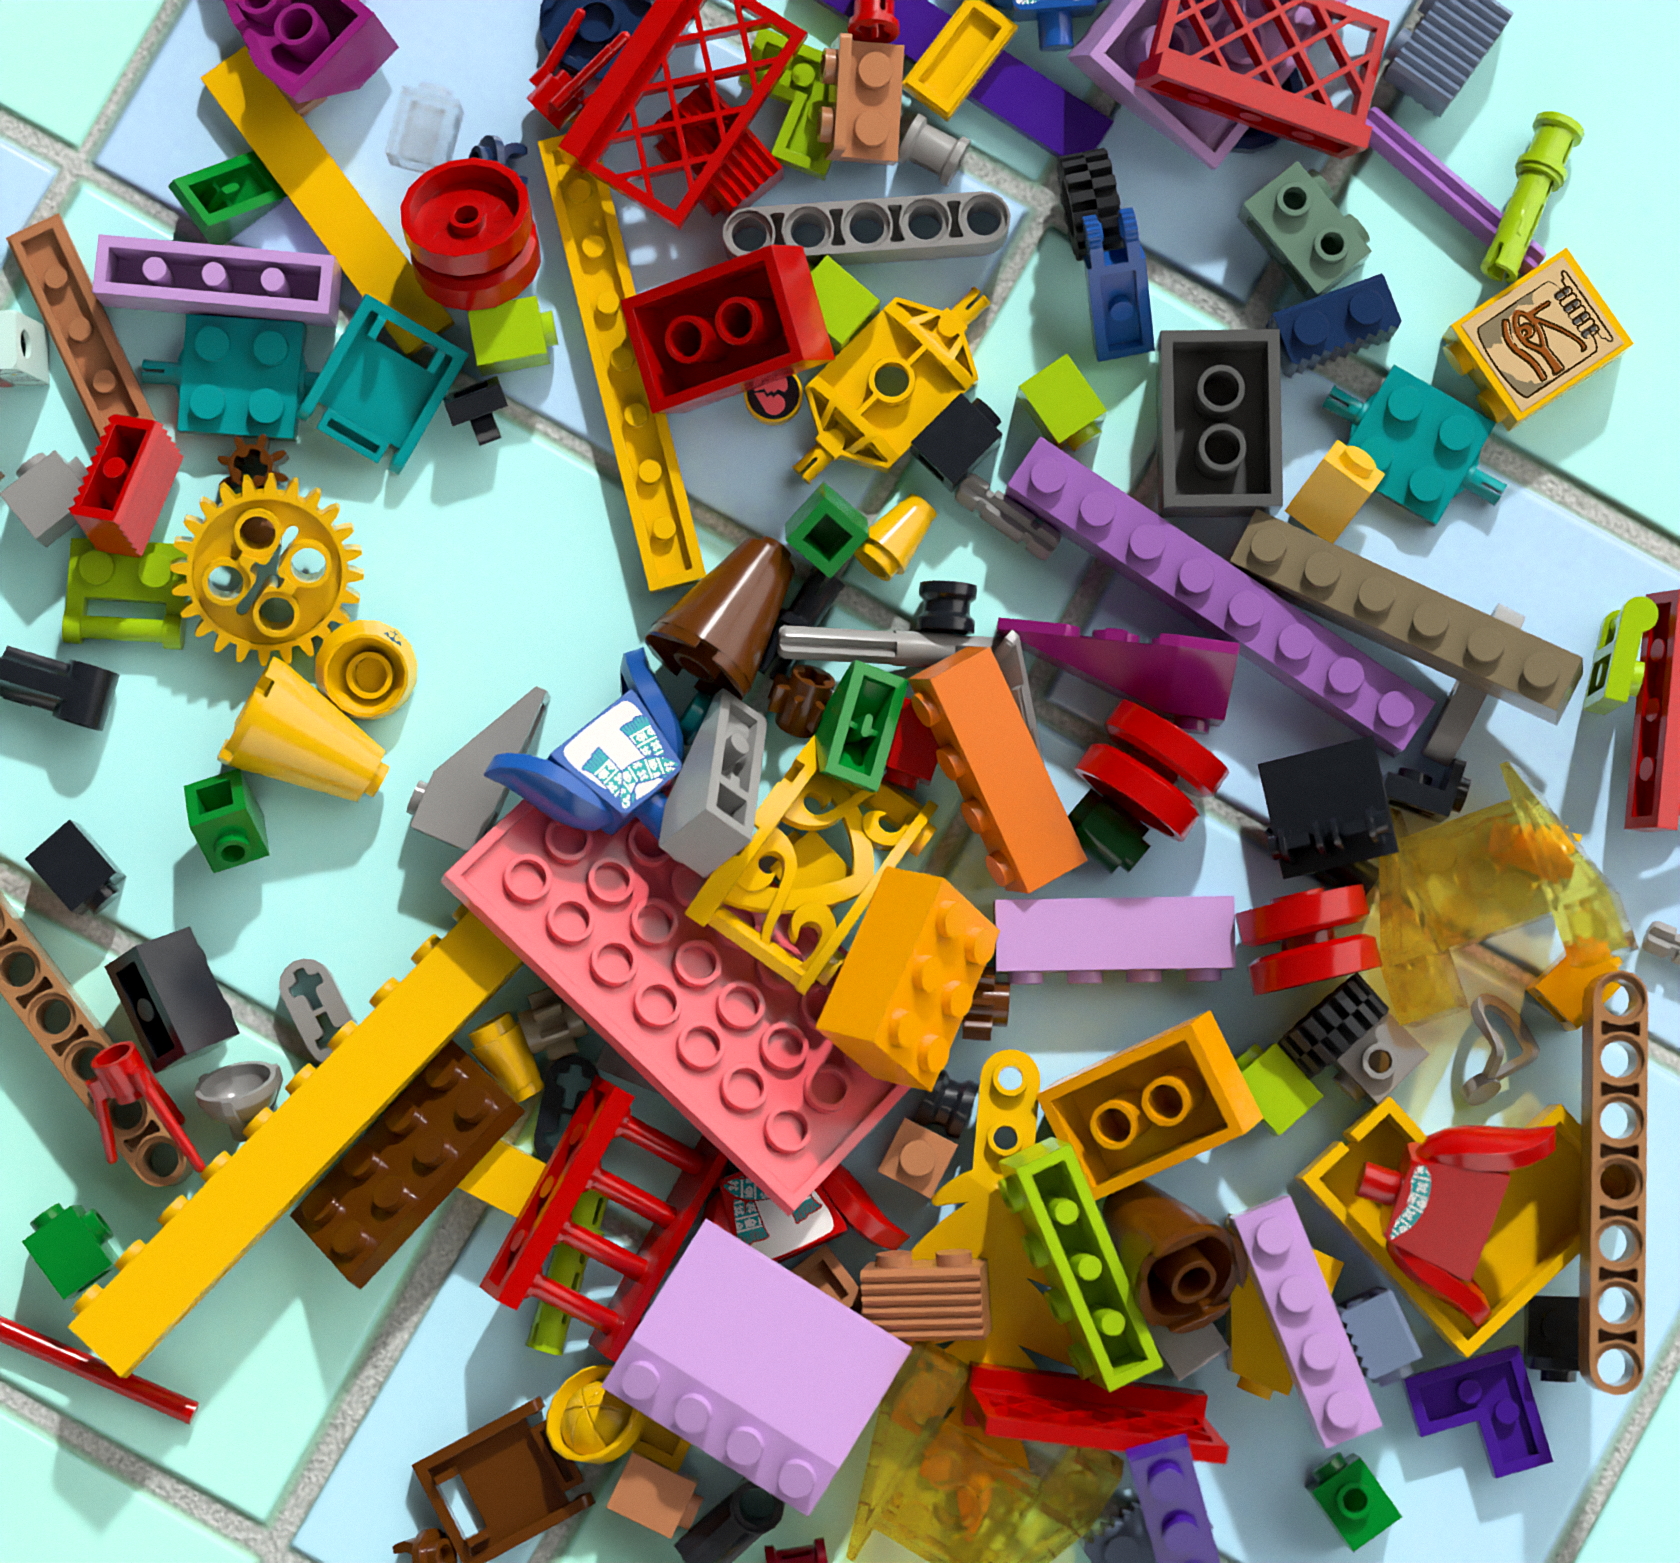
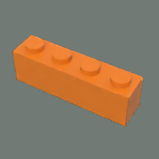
[908,647,1088,894]

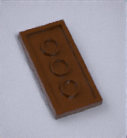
[289,1040,526,1290]

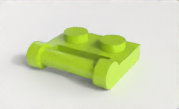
[62,538,188,650]
[1582,596,1658,715]

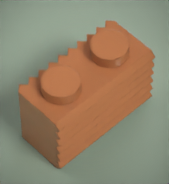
[860,1249,992,1342]

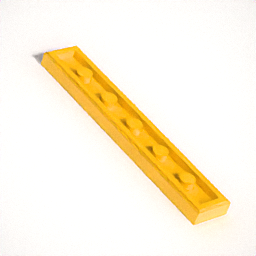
[200,45,455,358]

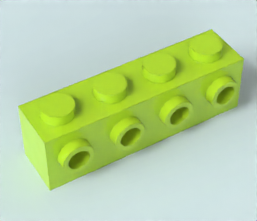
[998,1137,1163,1392]

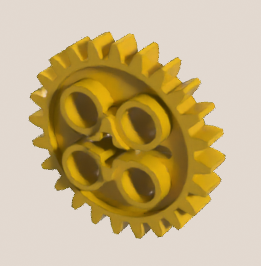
[170,473,364,667]

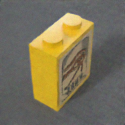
[1442,247,1634,432]

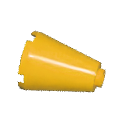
[216,656,390,802]

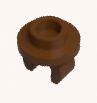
[392,1528,457,1563]

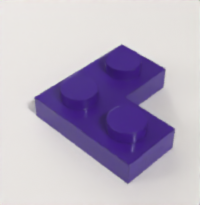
[1401,1344,1554,1479]

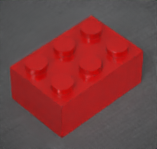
[620,245,835,414]

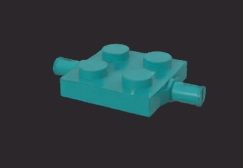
[141,314,320,442]
[1321,364,1507,526]

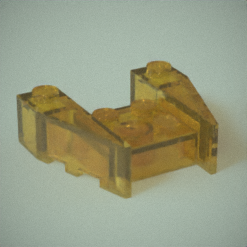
[1379,761,1639,1028]
[846,1341,1125,1563]

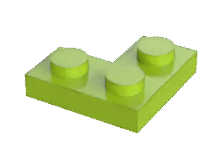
[738,29,833,181]

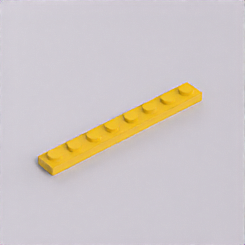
[537,134,706,594]

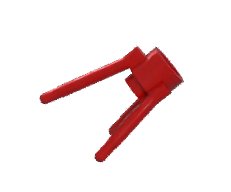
[526,8,631,130]
[85,1041,206,1173]

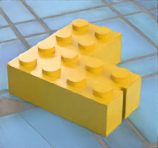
[1294,1096,1627,1358]

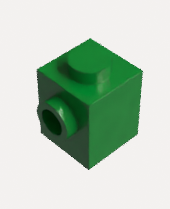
[183,768,270,874]
[21,1203,119,1300]
[1305,1452,1403,1552]

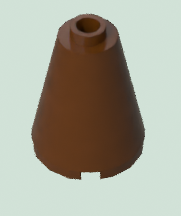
[645,536,795,701]
[1102,1180,1248,1334]

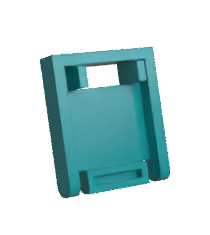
[295,293,469,475]

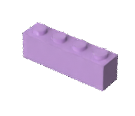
[92,234,343,328]
[993,896,1236,985]
[1227,1195,1383,1449]

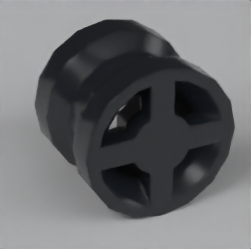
[916,580,977,635]
[914,1069,980,1140]

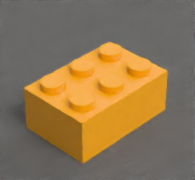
[815,866,1000,1092]
[1036,1010,1263,1201]

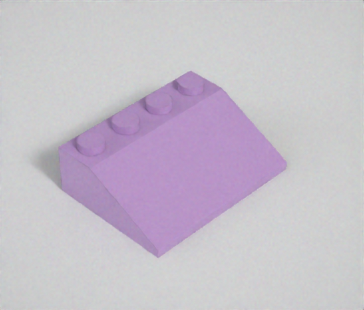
[1066,0,1348,170]
[601,1219,912,1517]

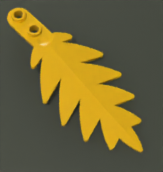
[892,1049,1074,1534]

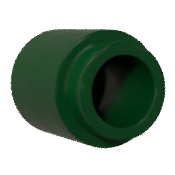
[1068,788,1151,875]

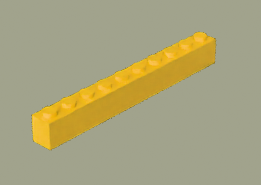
[68,903,525,1378]

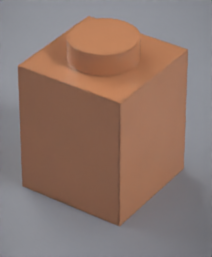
[877,1117,958,1199]
[606,1450,704,1539]

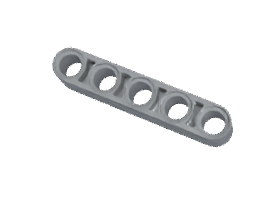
[723,191,1011,266]

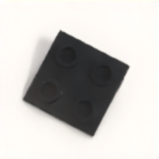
[1258,736,1400,880]

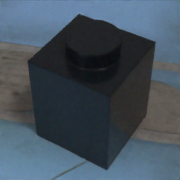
[910,393,1003,493]
[25,819,126,915]

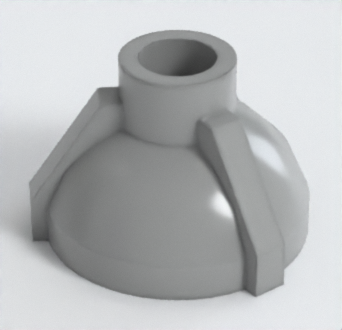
[194,1061,284,1142]

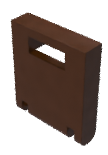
[411,1396,596,1563]

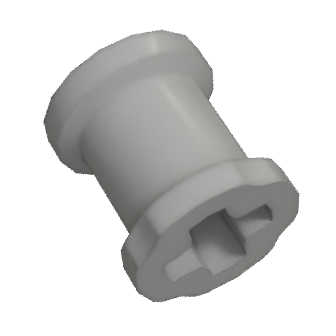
[898,113,971,187]

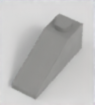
[406,686,551,852]
[659,688,768,878]

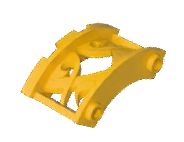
[684,734,939,996]

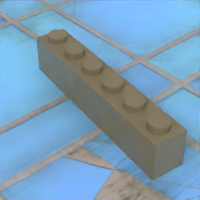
[1230,509,1583,726]

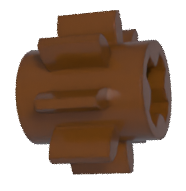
[217,434,291,493]
[767,664,835,738]
[961,966,1010,1041]

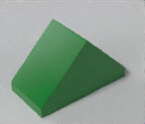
[168,151,287,245]
[814,660,909,793]

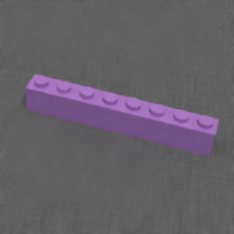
[1005,436,1436,758]

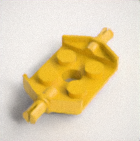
[792,286,991,485]

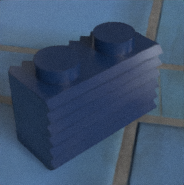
[1266,273,1402,378]

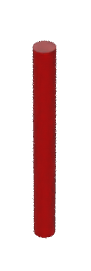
[0,1315,200,1425]

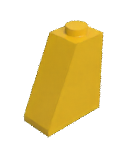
[1223,1213,1345,1401]

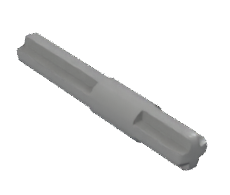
[777,625,1003,668]

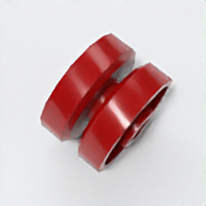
[400,158,541,311]
[1074,699,1230,842]
[1235,884,1382,996]

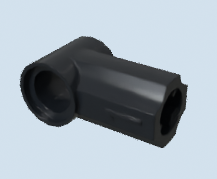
[0,645,120,732]
[674,1477,786,1563]

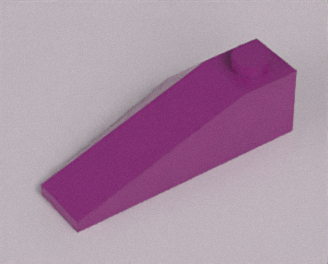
[223,0,399,104]
[995,617,1240,734]

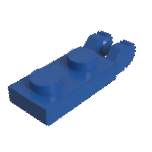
[1082,207,1155,362]

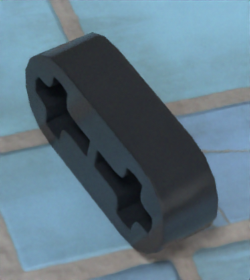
[534,1056,601,1163]

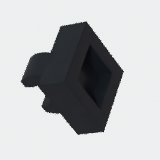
[443,376,508,446]

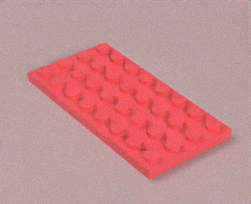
[440,785,911,1217]

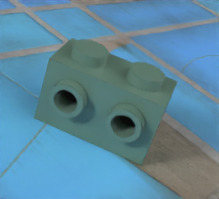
[1237,160,1372,301]

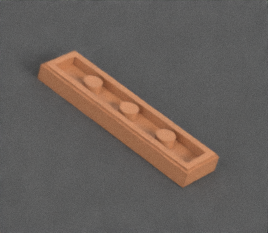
[6,213,156,444]

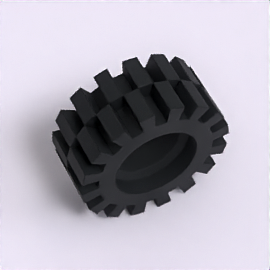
[1057,148,1124,261]
[1277,972,1390,1079]

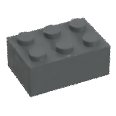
[1155,329,1283,518]

